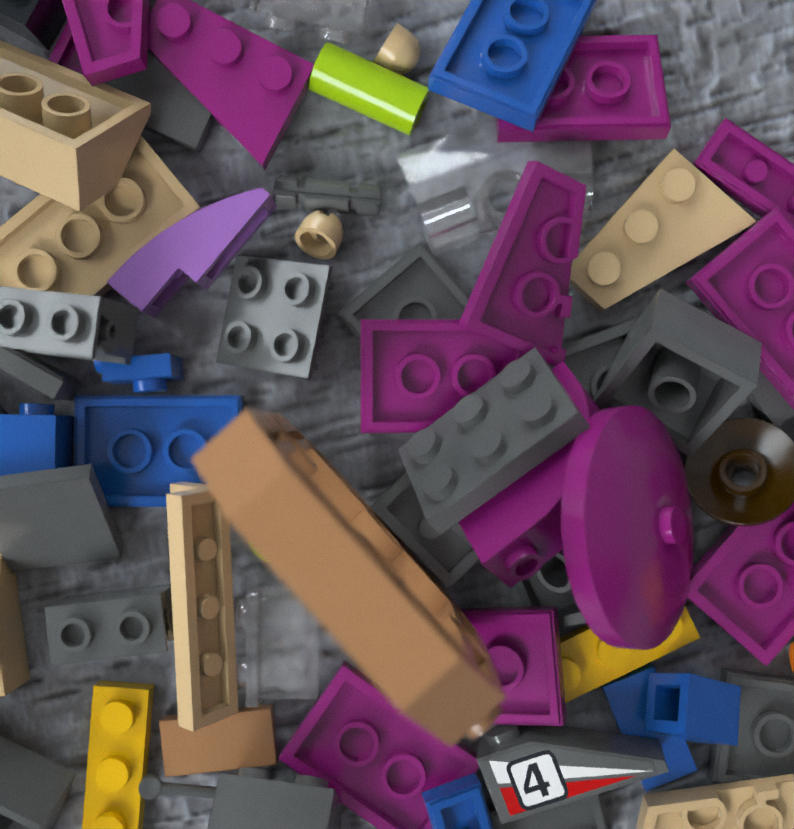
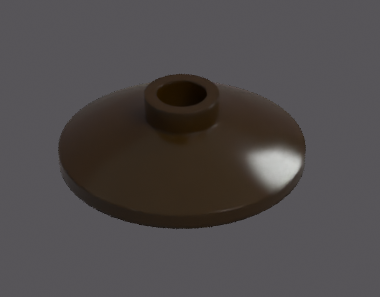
[685,418,794,527]

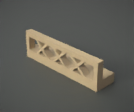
[166,481,239,732]

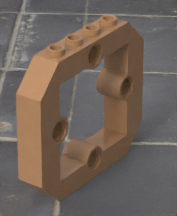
[191,409,506,747]

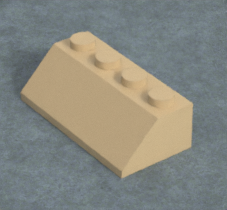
[0,40,151,211]

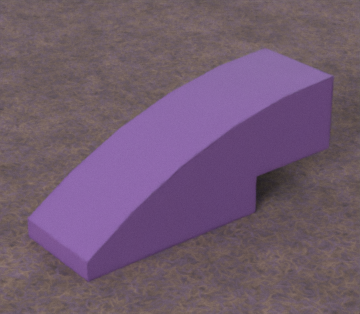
[107,187,277,318]

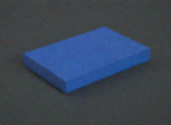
[428,0,597,132]
[74,395,244,507]

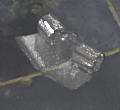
[397,120,593,256]

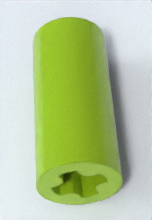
[309,42,431,136]

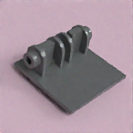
[216,255,334,380]

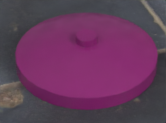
[561,405,694,650]

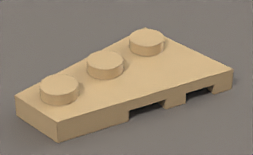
[570,148,757,312]
[636,774,794,829]

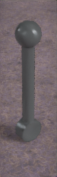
[139,774,216,800]

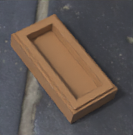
[159,703,279,777]

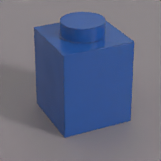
[0,403,74,476]
[644,673,741,746]

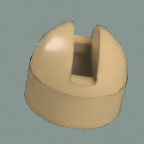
[374,23,421,74]
[295,210,344,260]

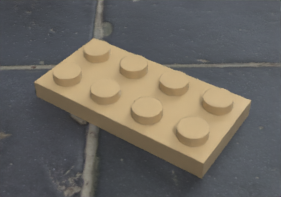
[0,136,202,297]

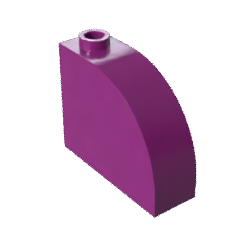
[458,361,600,588]

